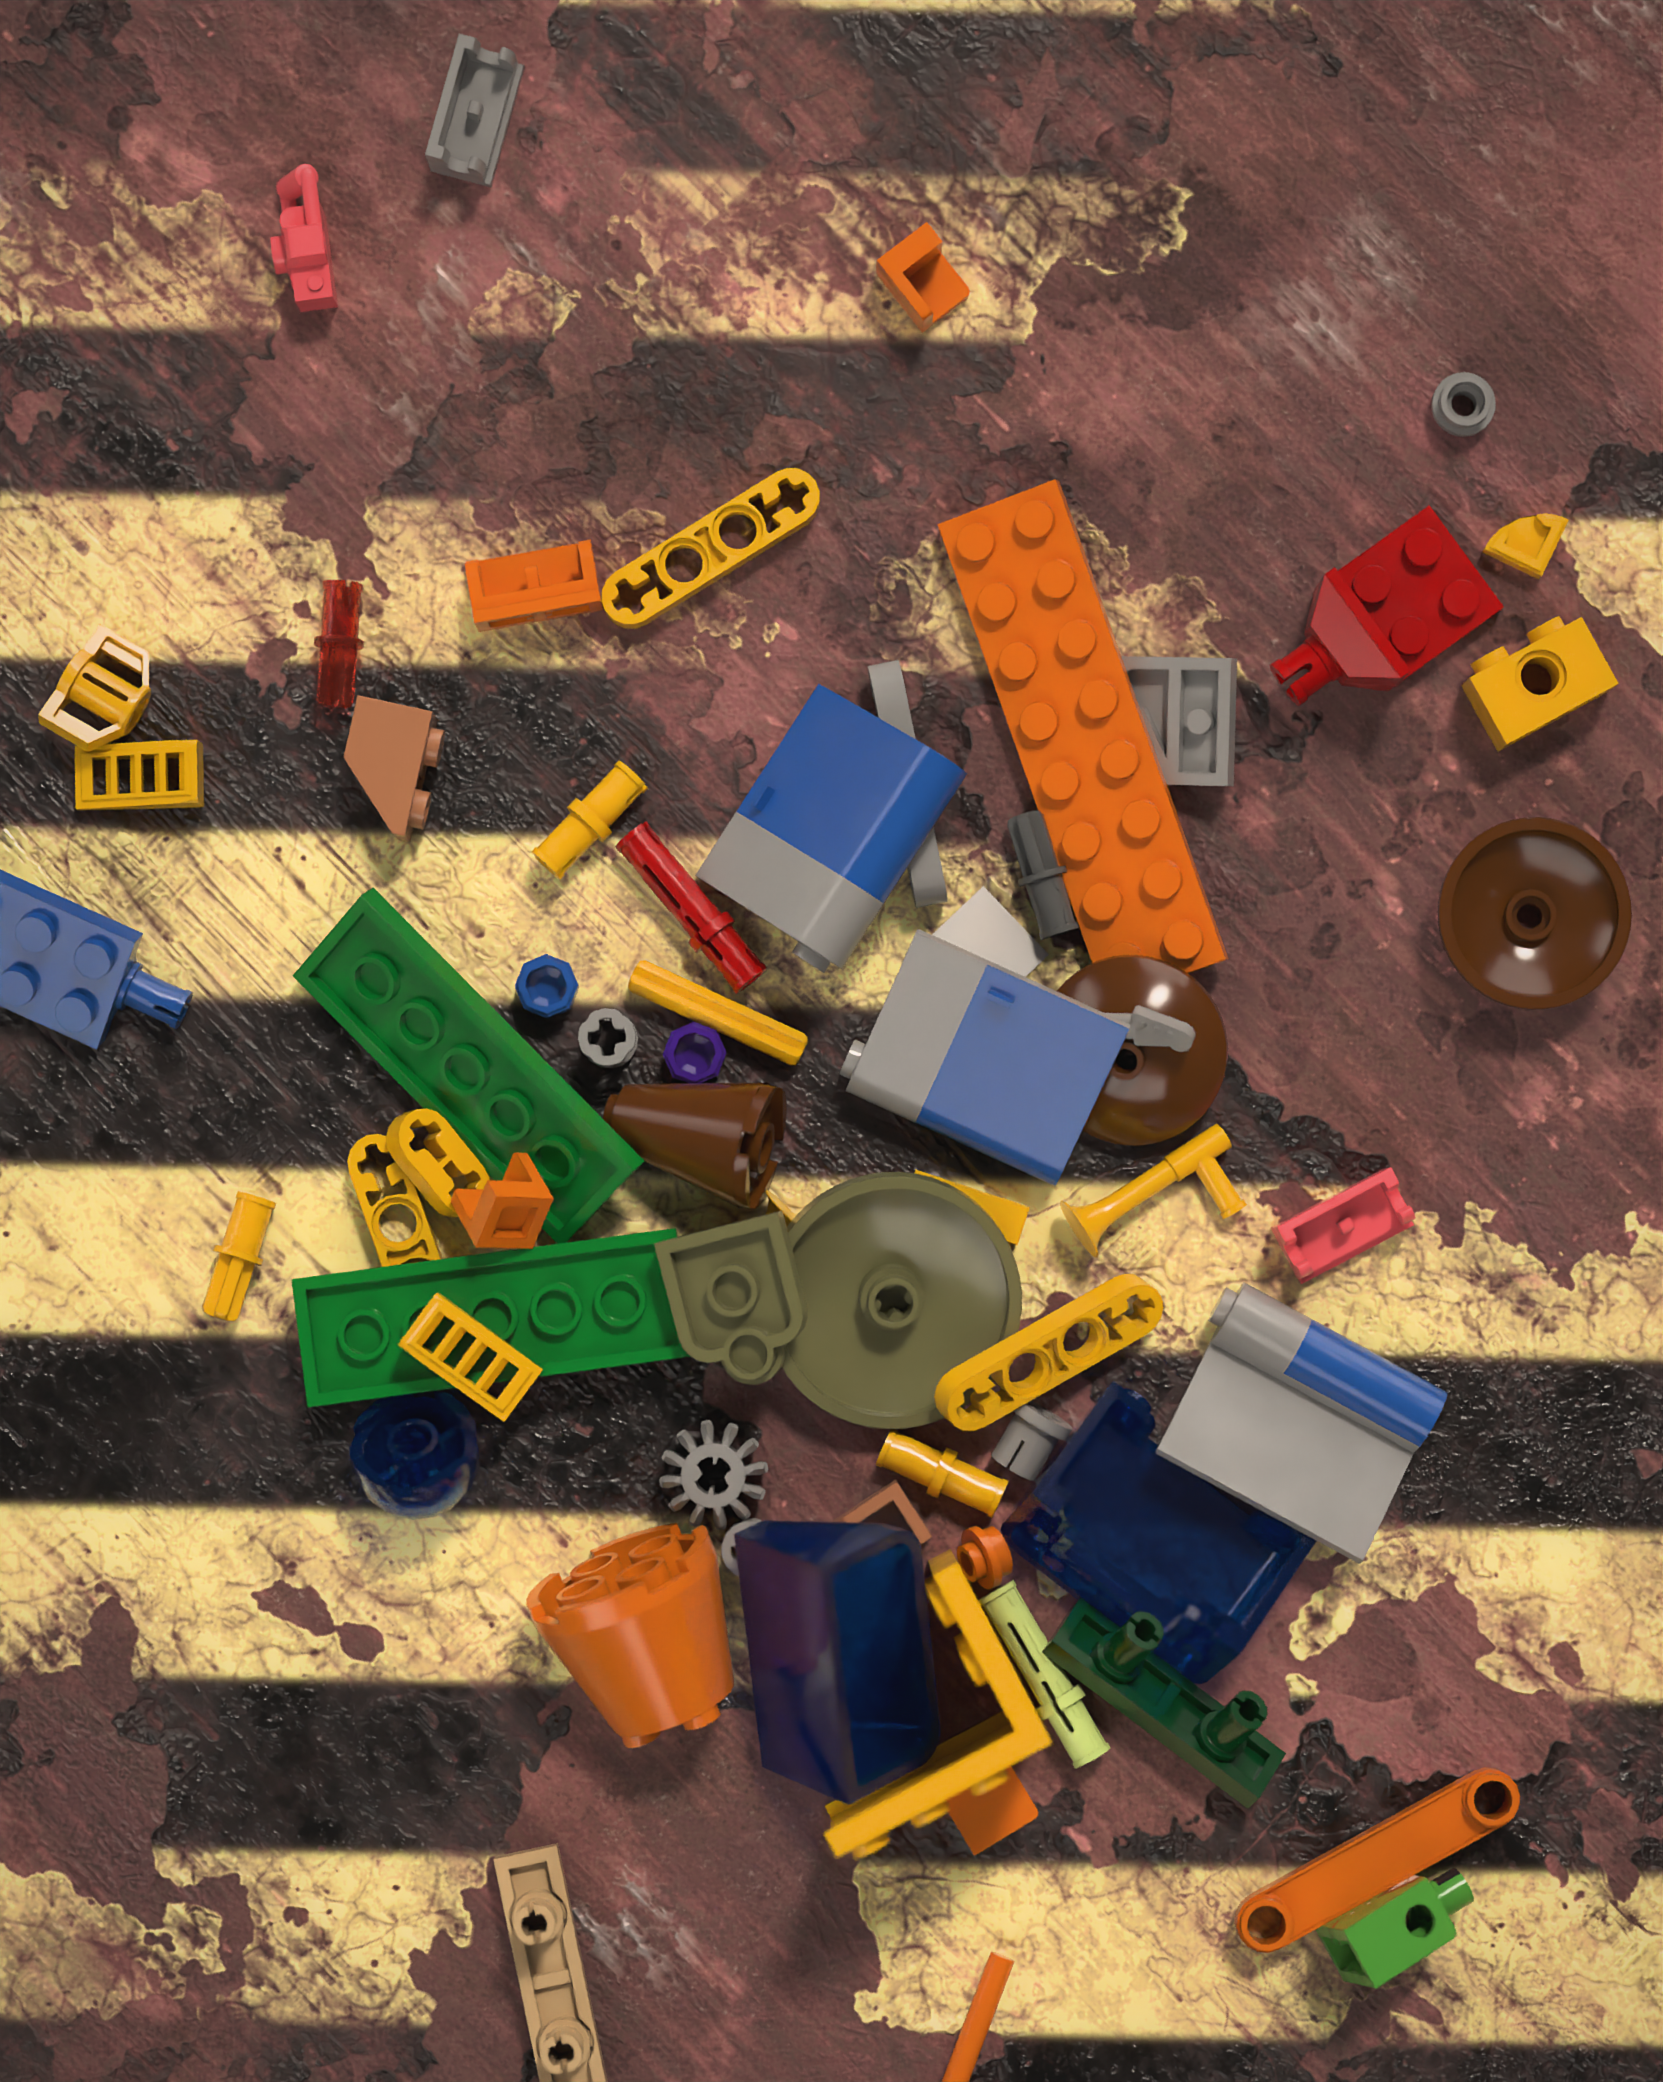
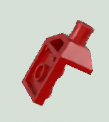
[1269,505,1504,706]

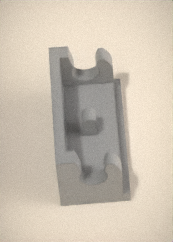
[425,33,525,188]

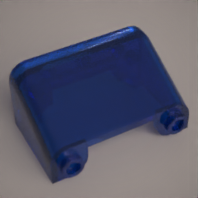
[1000,1381,1317,1684]

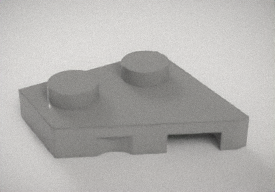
[1121,656,1237,786]

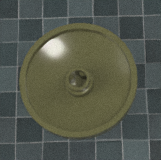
[782,1172,1022,1429]

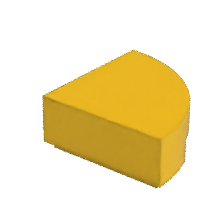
[1482,513,1569,580]

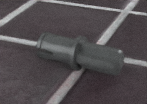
[1007,811,1080,940]

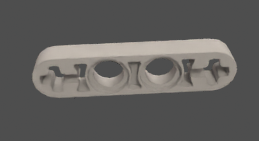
[867,660,948,908]

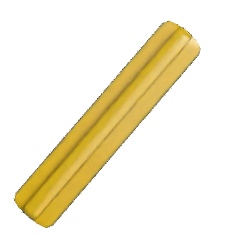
[628,960,808,1065]

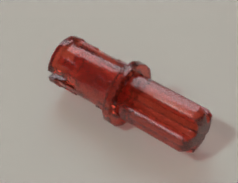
[313,580,364,709]

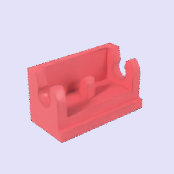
[1271,1167,1415,1284]

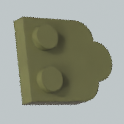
[654,1211,808,1385]

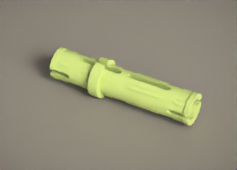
[978,1580,1111,1769]

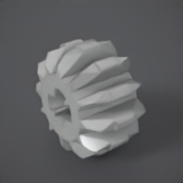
[659,1420,768,1530]

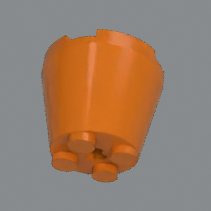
[526,1523,734,1748]

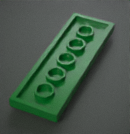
[293,887,644,1244]
[291,1228,691,1407]

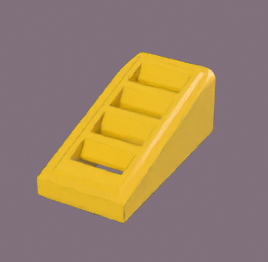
[75,740,204,810]
[398,1293,543,1422]

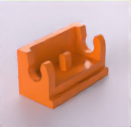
[465,540,603,632]

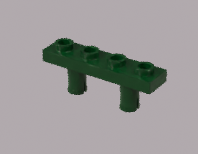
[1042,1598,1286,1809]

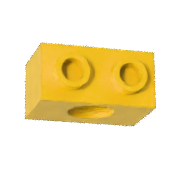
[1461,616,1619,752]

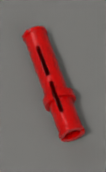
[615,821,768,994]

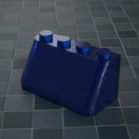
[734,1520,941,1805]

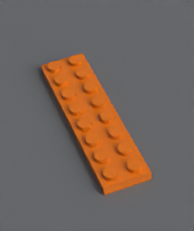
[937,479,1229,974]

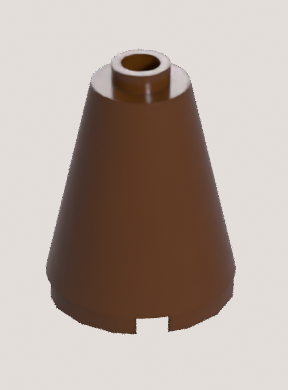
[603,1083,787,1209]

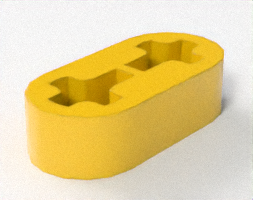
[386,1108,490,1217]

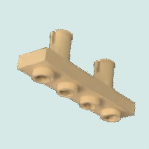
[493,1843,608,2082]

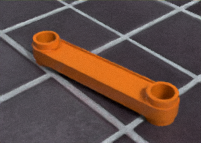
[1234,1767,1520,1953]

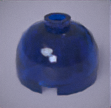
[349,1391,479,1520]

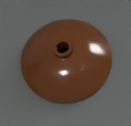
[1437,817,1632,1010]
[1057,955,1228,1145]

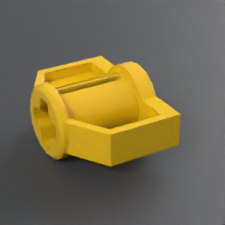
[38,624,151,752]

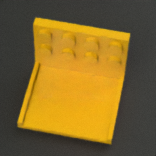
[824,1549,1052,1860]

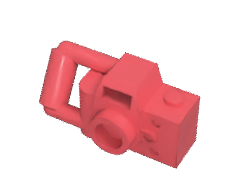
[270,164,338,312]

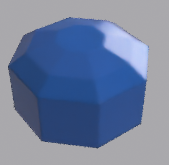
[515,954,580,1019]

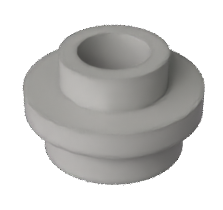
[1431,372,1496,437]

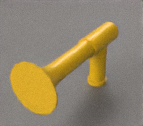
[1060,1124,1247,1258]

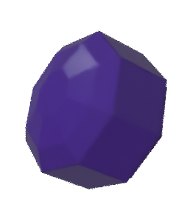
[663,1022,727,1083]

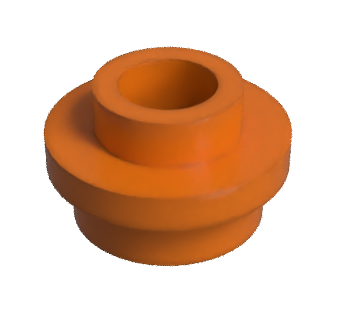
[957,1526,1013,1589]

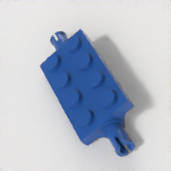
[0,869,193,1050]

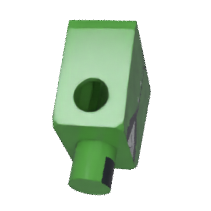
[1316,1868,1474,1989]

